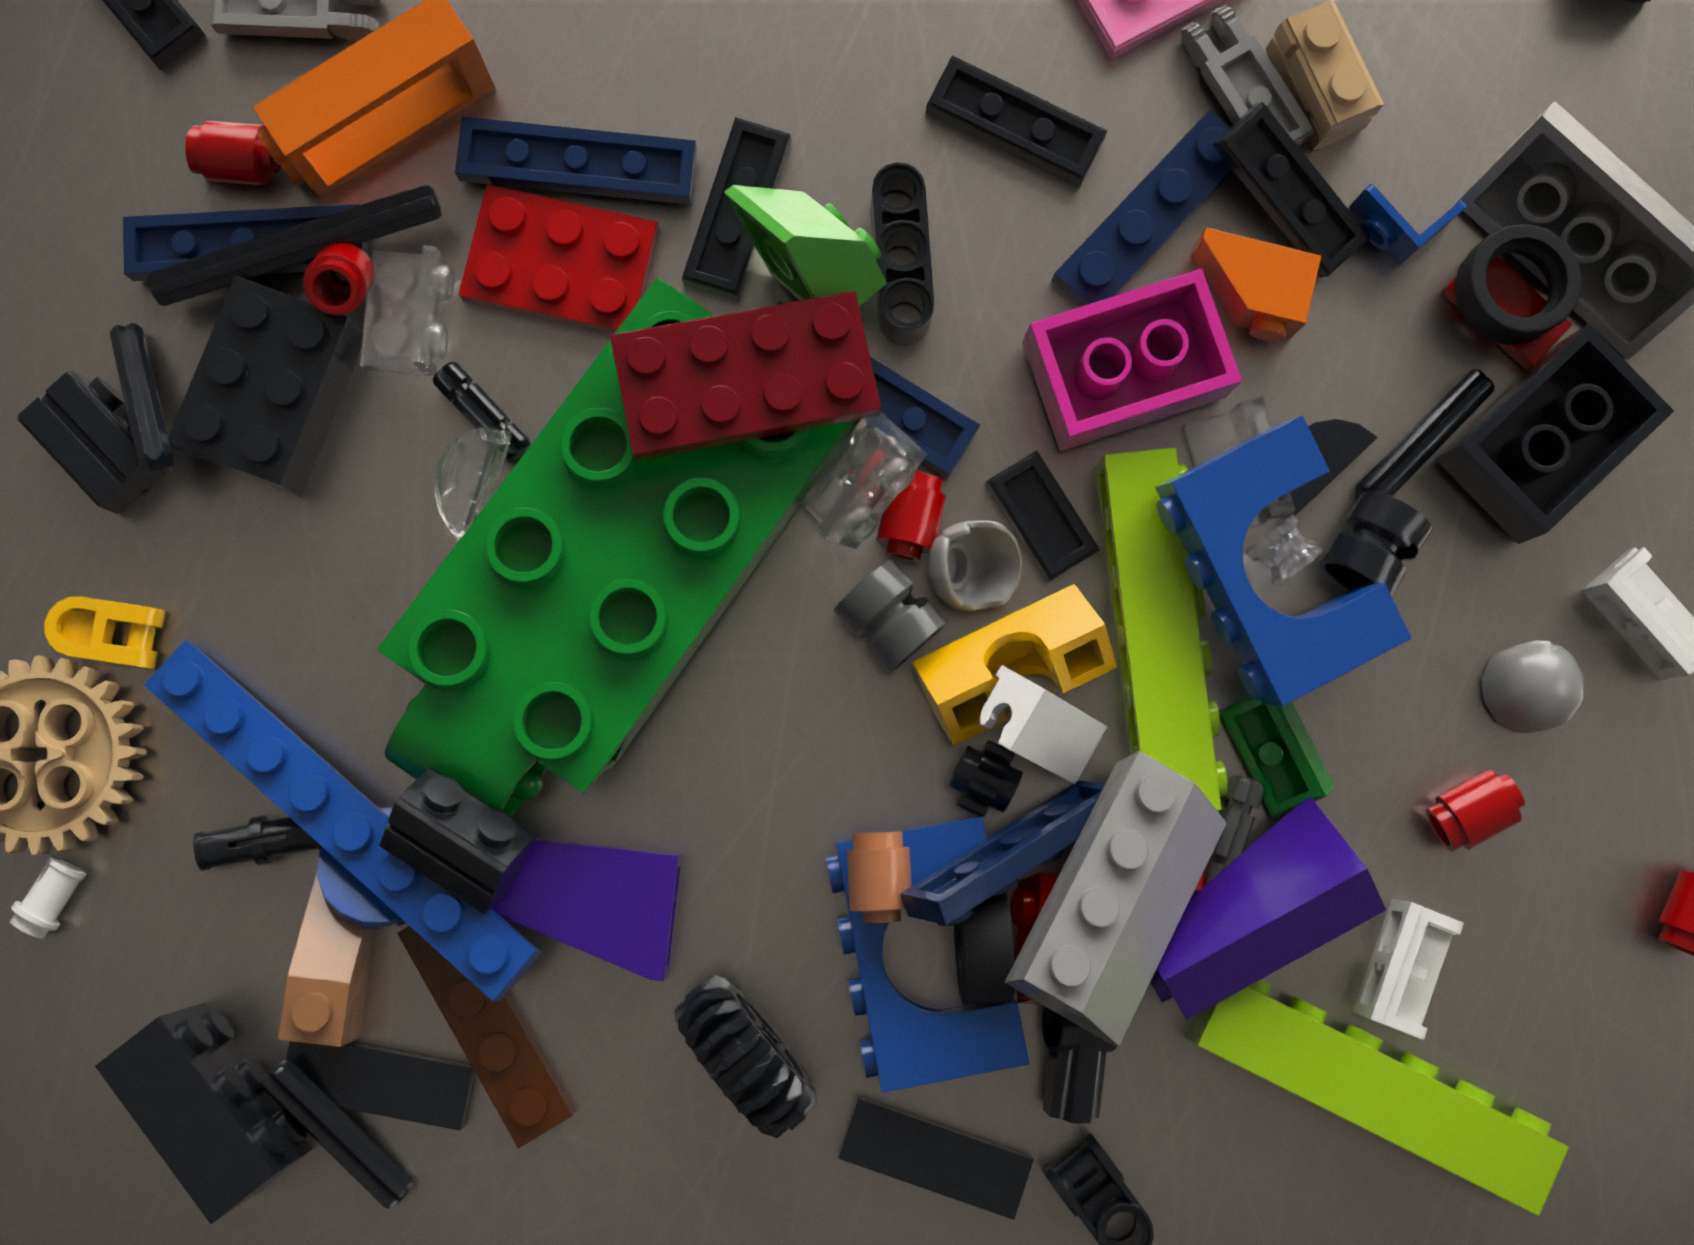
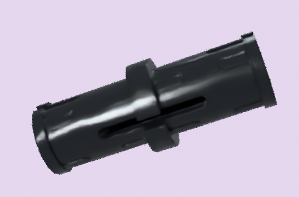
[193,815,322,871]

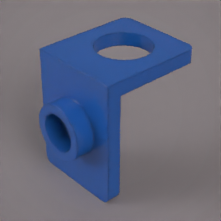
[1349,184,1467,265]

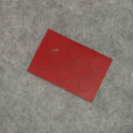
[458,184,660,334]

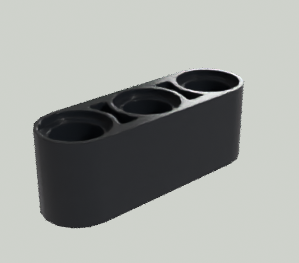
[870,162,934,346]

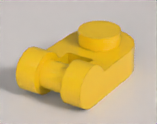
[44,596,166,670]

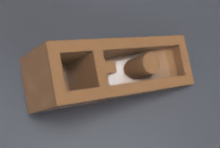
[278,872,376,1047]

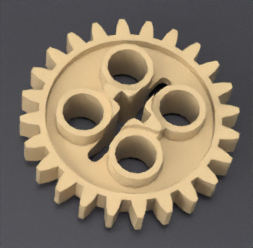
[0,655,147,855]

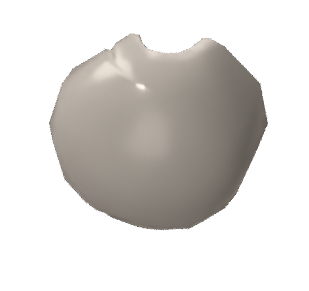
[928,520,1022,611]
[1481,640,1585,733]

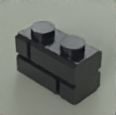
[17,370,169,514]
[379,768,536,915]

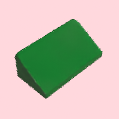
[1219,696,1334,819]

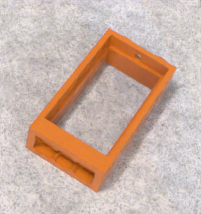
[252,0,496,199]

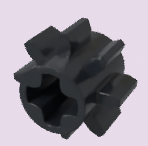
[948,740,1023,817]

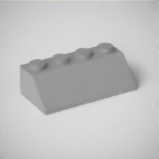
[1456,101,1694,360]
[1004,751,1227,1047]

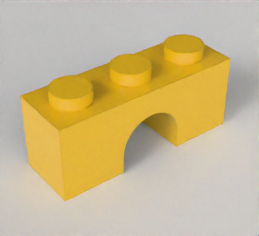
[912,584,1117,746]

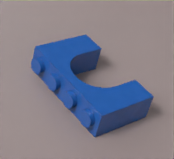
[1155,415,1412,706]
[826,816,1030,1093]

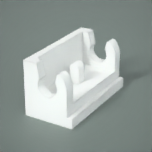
[1581,547,1694,680]
[980,665,1108,785]
[1352,899,1464,1040]

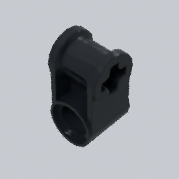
[1042,1133,1154,1245]

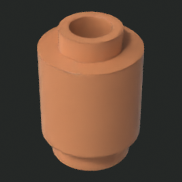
[847,831,912,923]

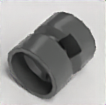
[834,559,948,674]

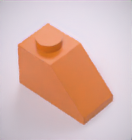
[1191,227,1321,342]

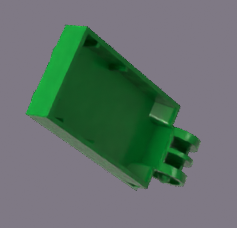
[377,277,855,817]

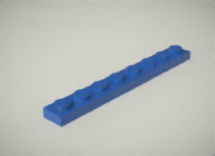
[144,640,542,1003]

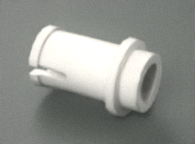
[10,855,87,939]

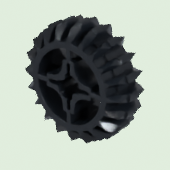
[674,975,817,1138]

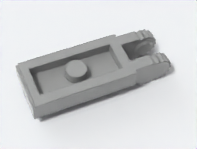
[210,0,381,41]
[1180,4,1315,146]

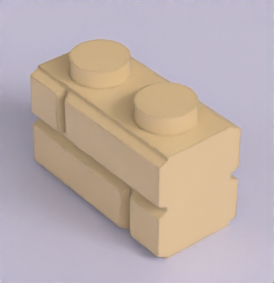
[1265,0,1384,150]

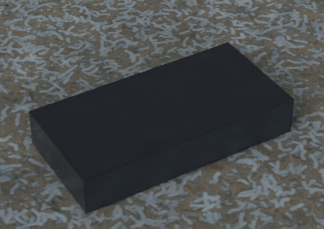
[985,450,1100,583]

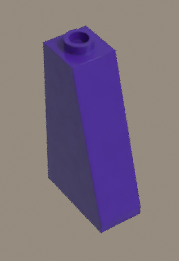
[1150,797,1386,1020]
[492,838,683,981]

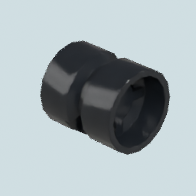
[1319,490,1432,597]

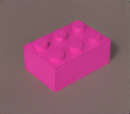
[1022,268,1242,451]

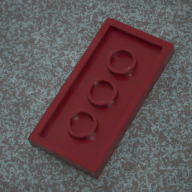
[610,291,882,461]

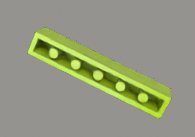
[1095,448,1228,810]
[1185,979,1569,1216]

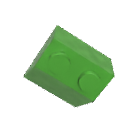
[724,185,887,306]

